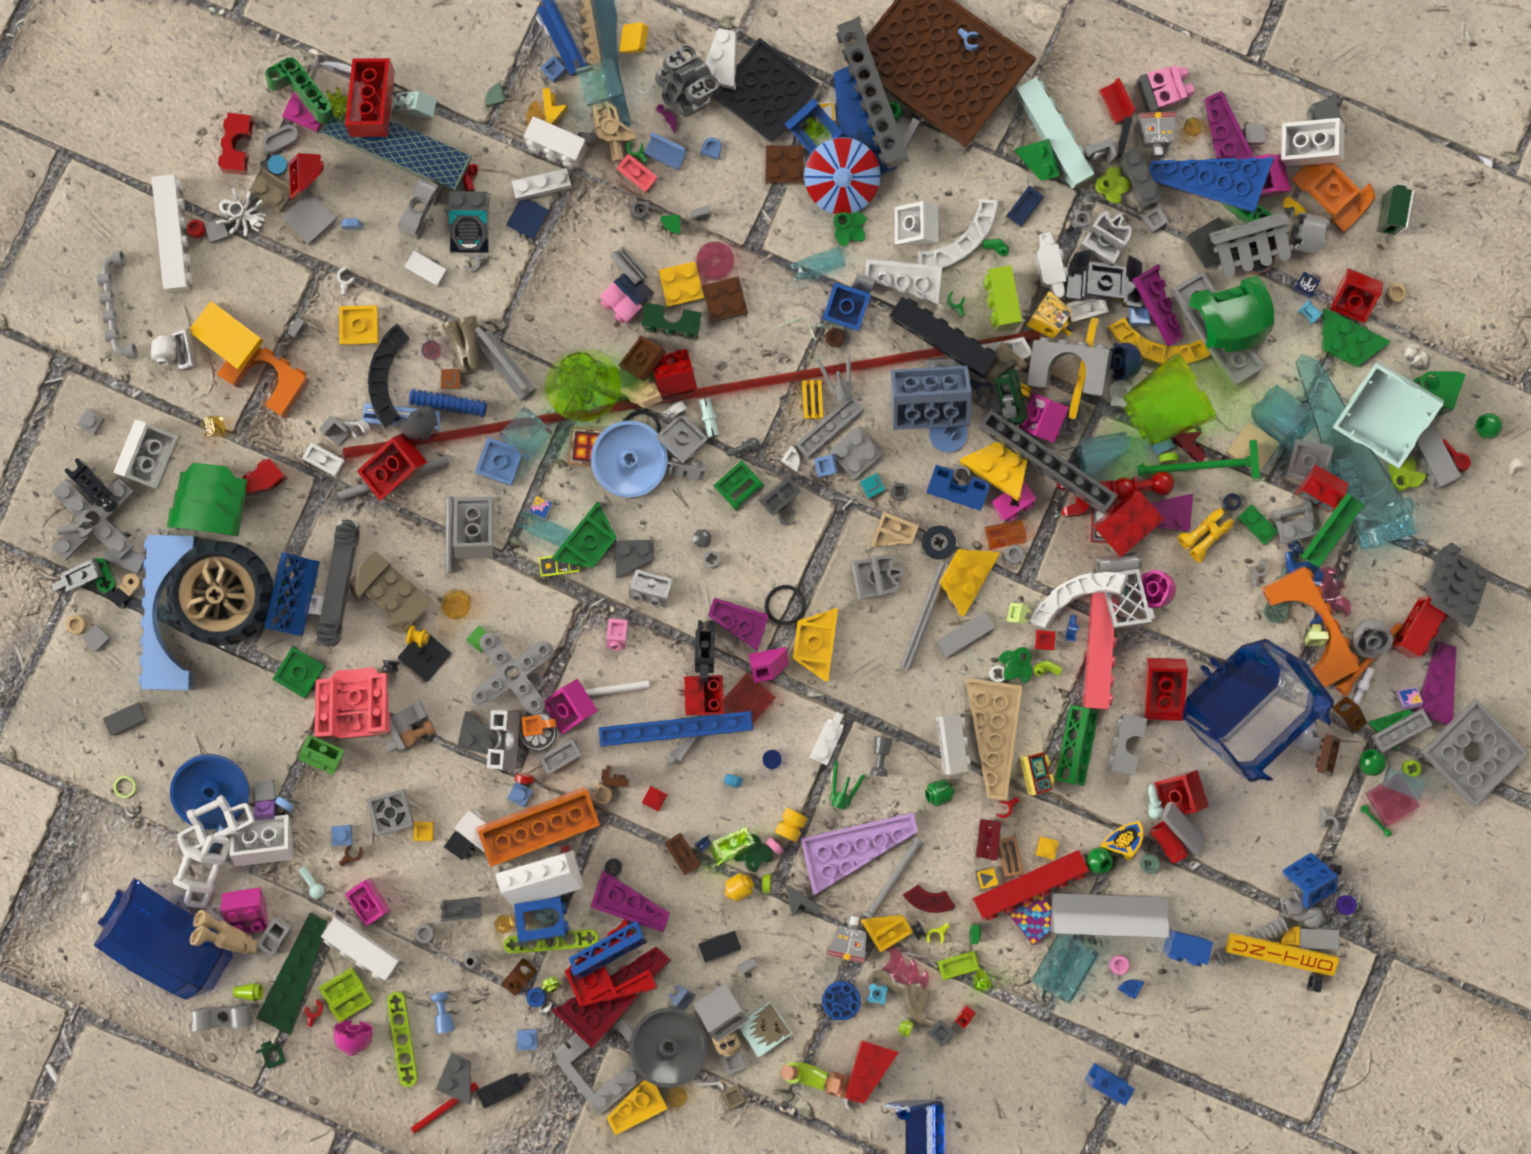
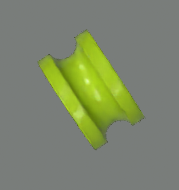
[1401,760,1421,777]

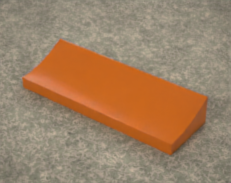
[475,787,600,867]

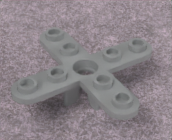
[471,633,553,714]

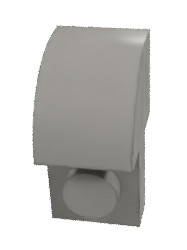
[256,916,293,957]

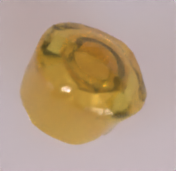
[441,589,471,619]

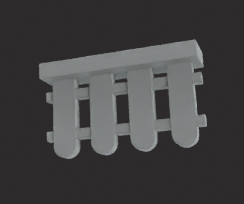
[1209,212,1294,277]

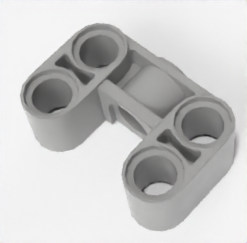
[398,178,442,240]
[191,1004,253,1031]

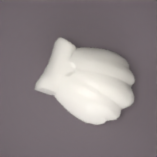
[1110,380,1132,407]

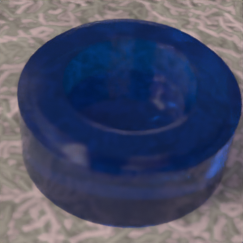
[762,750,782,769]

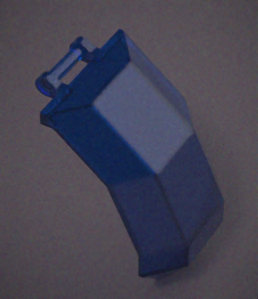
[94,878,233,1000]

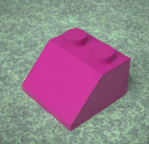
[1018,393,1069,443]
[544,679,598,735]

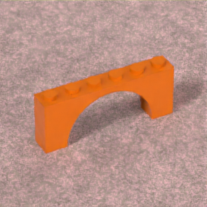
[1261,566,1360,691]

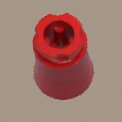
[1149,821,1188,863]

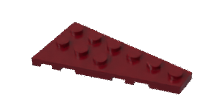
[551,947,672,1049]

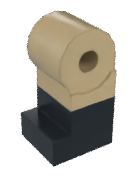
[105,573,143,609]

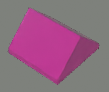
[345,878,391,927]

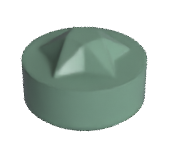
[1141,853,1161,874]

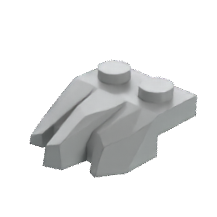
[1080,210,1131,265]
[851,555,904,600]

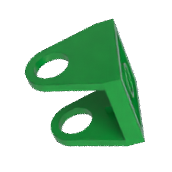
[1413,371,1466,415]

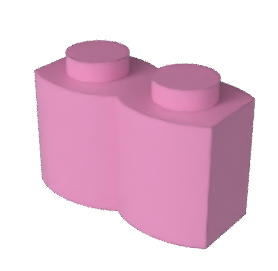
[600,282,644,325]

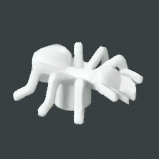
[216,188,267,236]

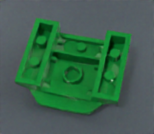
[167,463,248,537]

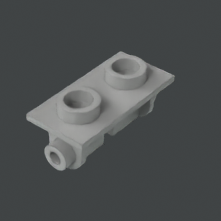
[666,456,707,481]

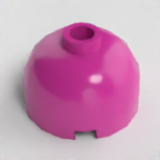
[1136,569,1176,608]
[333,1020,373,1056]

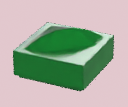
[969,923,982,944]

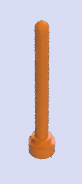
[1335,623,1402,697]

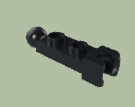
[65,458,118,512]

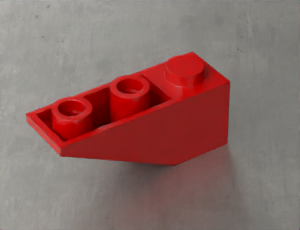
[242,458,288,496]

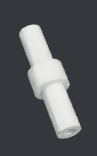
[1353,667,1375,705]

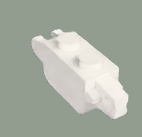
[1034,232,1068,300]

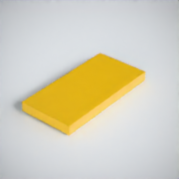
[190,301,264,371]

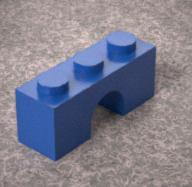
[926,465,990,511]

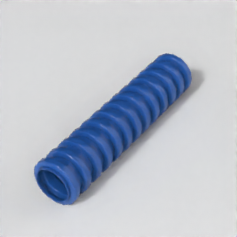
[409,388,487,418]

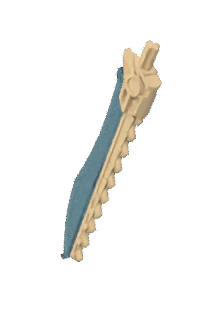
[580,0,637,162]

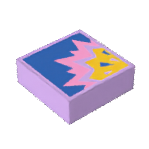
[1397,687,1423,710]

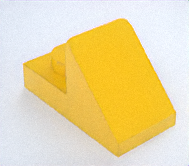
[542,88,568,126]

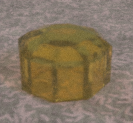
[1183,117,1203,137]
[494,914,514,934]

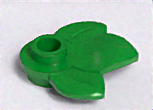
[833,212,867,247]
[998,647,1033,683]

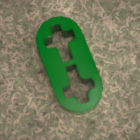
[95,558,117,593]

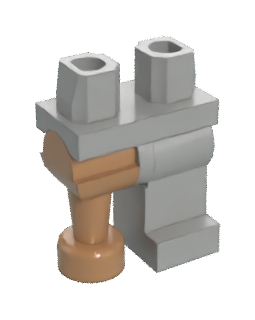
[381,701,436,752]

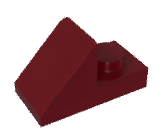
[1170,432,1206,462]

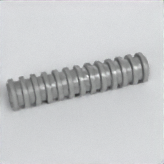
[1214,917,1289,967]

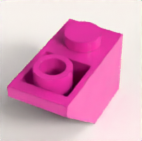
[748,647,789,683]

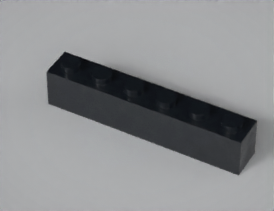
[889,297,998,380]

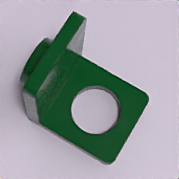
[255,1040,286,1069]

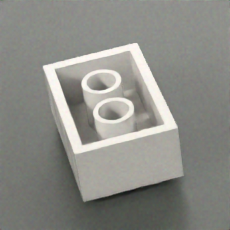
[523,116,588,169]
[1281,118,1345,167]

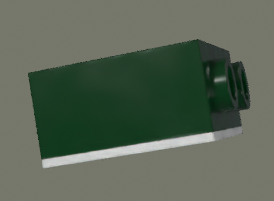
[1377,185,1414,236]

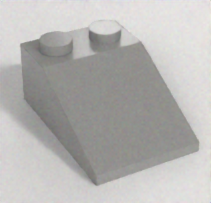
[453,497,494,559]

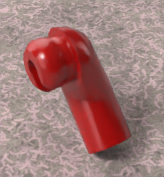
[462,164,479,192]

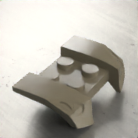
[349,551,433,634]

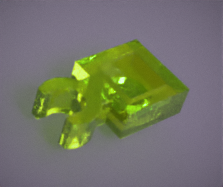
[326,87,348,118]

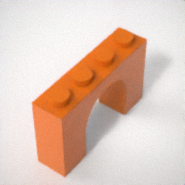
[217,347,309,418]

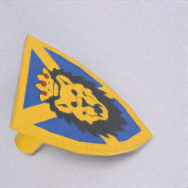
[1100,821,1144,861]

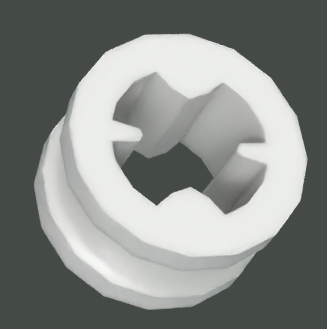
[989,665,1005,682]

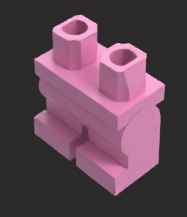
[1147,65,1195,112]

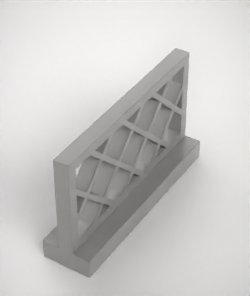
[475,327,536,401]

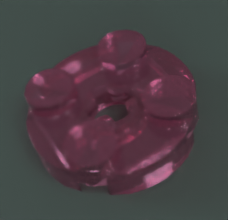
[696,241,734,280]

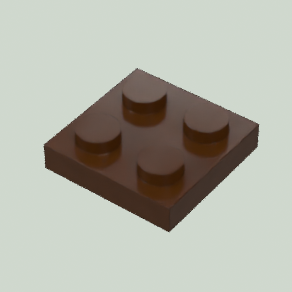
[765,145,804,185]
[702,276,748,323]
[618,336,666,382]
[1315,734,1341,777]

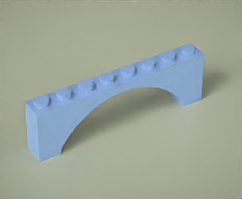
[139,535,198,690]

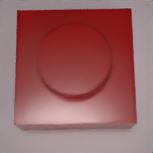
[1034,630,1056,651]
[642,786,668,812]

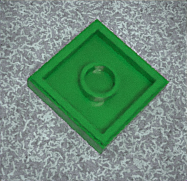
[273,646,326,699]

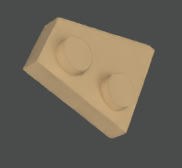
[618,376,663,408]

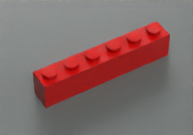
[972,850,1089,921]

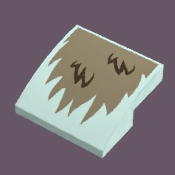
[738,1001,792,1057]

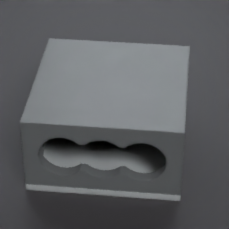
[693,983,749,1042]

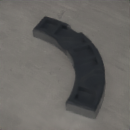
[368,323,410,429]

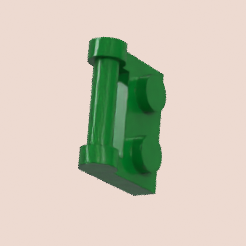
[713,460,764,511]

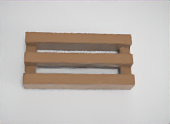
[999,836,1024,878]

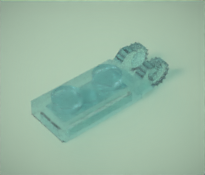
[790,246,846,280]
[515,511,572,547]

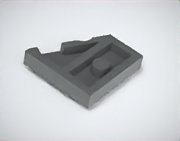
[615,540,654,578]
[435,1053,472,1105]

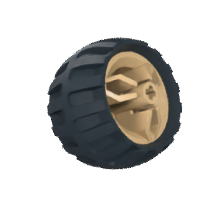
[166,541,274,646]

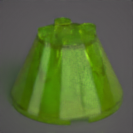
[545,348,621,422]

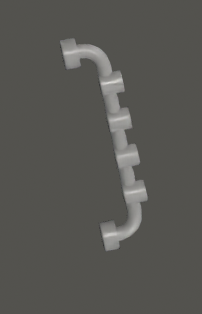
[97,250,138,359]

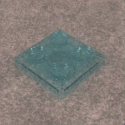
[576,59,624,107]

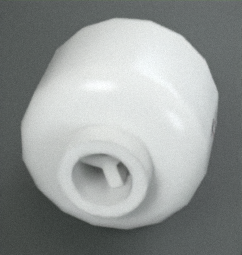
[151,336,177,365]

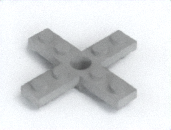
[51,478,135,560]

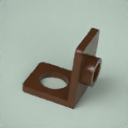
[1332,697,1367,734]
[501,958,537,996]

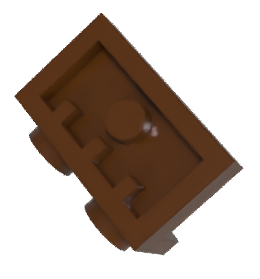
[601,765,630,788]

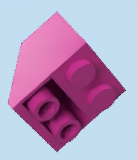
[1252,154,1291,198]
[221,887,269,934]

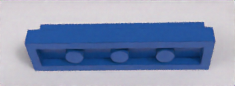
[568,921,647,979]

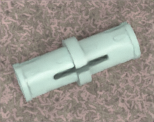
[699,398,719,438]

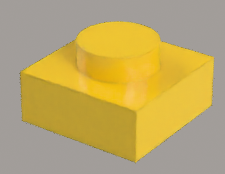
[1035,836,1059,860]

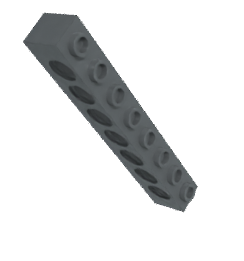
[836,18,909,169]
[979,409,1118,516]

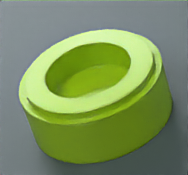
[1159,453,1179,465]
[762,874,772,894]

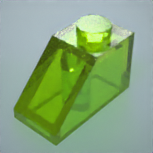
[709,827,755,866]

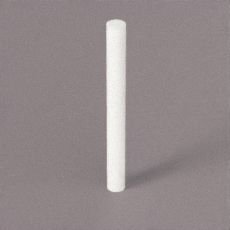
[585,680,650,697]

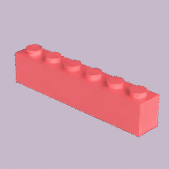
[1083,593,1119,709]

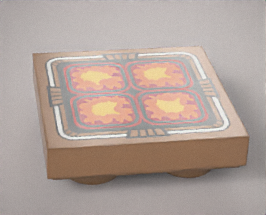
[567,426,604,467]

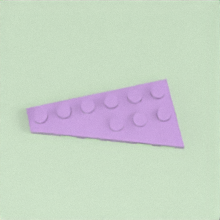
[800,812,918,895]

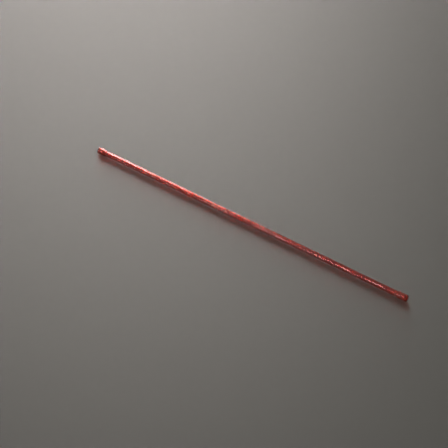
[343,330,1040,459]

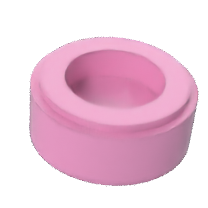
[765,837,784,855]
[1109,955,1130,975]

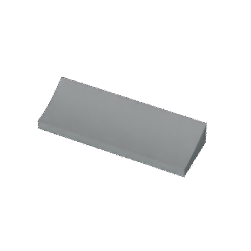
[1051,893,1170,938]

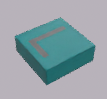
[859,473,885,499]

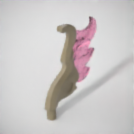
[868,947,934,1028]

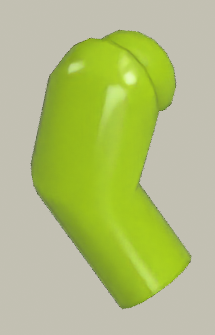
[1034,660,1063,676]

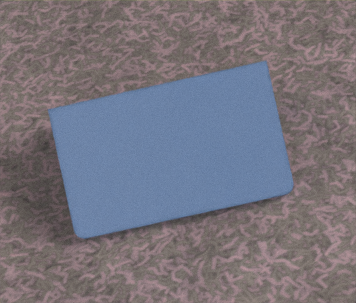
[644,132,687,171]

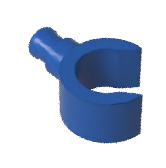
[1066,615,1078,642]

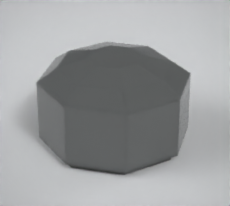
[693,529,711,548]

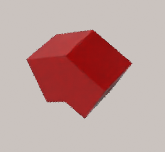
[955,1005,976,1028]

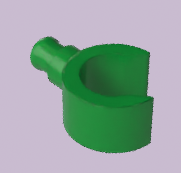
[626,141,649,164]
[947,291,965,317]

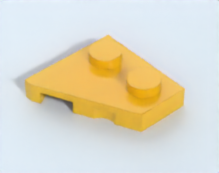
[861,914,913,953]

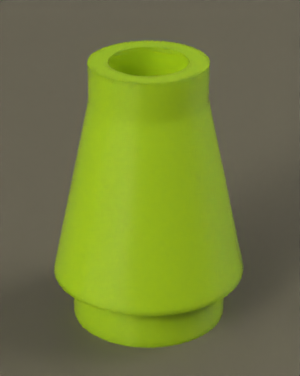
[233,982,264,1002]

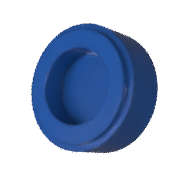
[526,987,546,1007]

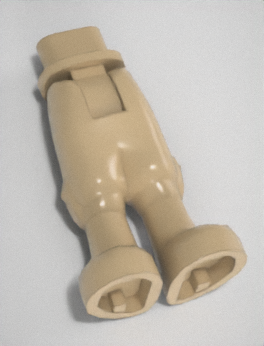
[190,910,258,955]

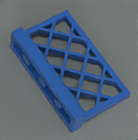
[537,0,587,77]
[264,552,320,636]

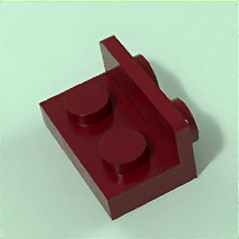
[976,819,1001,861]

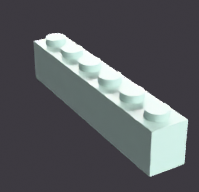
[1015,77,1094,189]

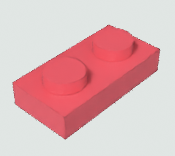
[616,154,658,193]

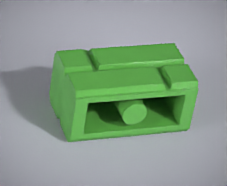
[298,734,345,775]

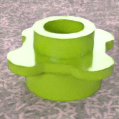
[541,976,562,993]

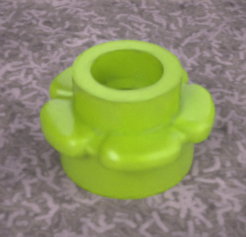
[898,1018,913,1037]

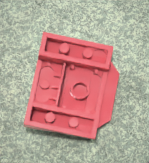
[315,667,390,739]

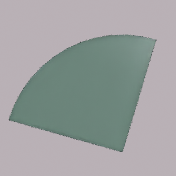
[485,83,505,107]

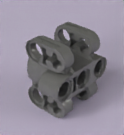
[655,45,719,117]

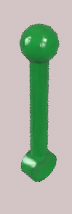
[1360,805,1392,837]

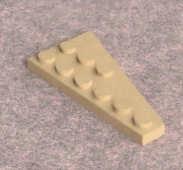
[965,678,1023,801]

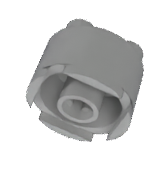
[1290,212,1330,254]

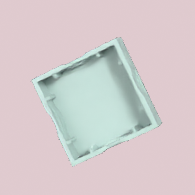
[1333,360,1444,468]

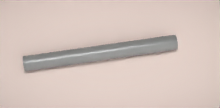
[445,496,454,573]

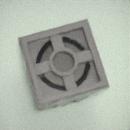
[366,789,415,837]

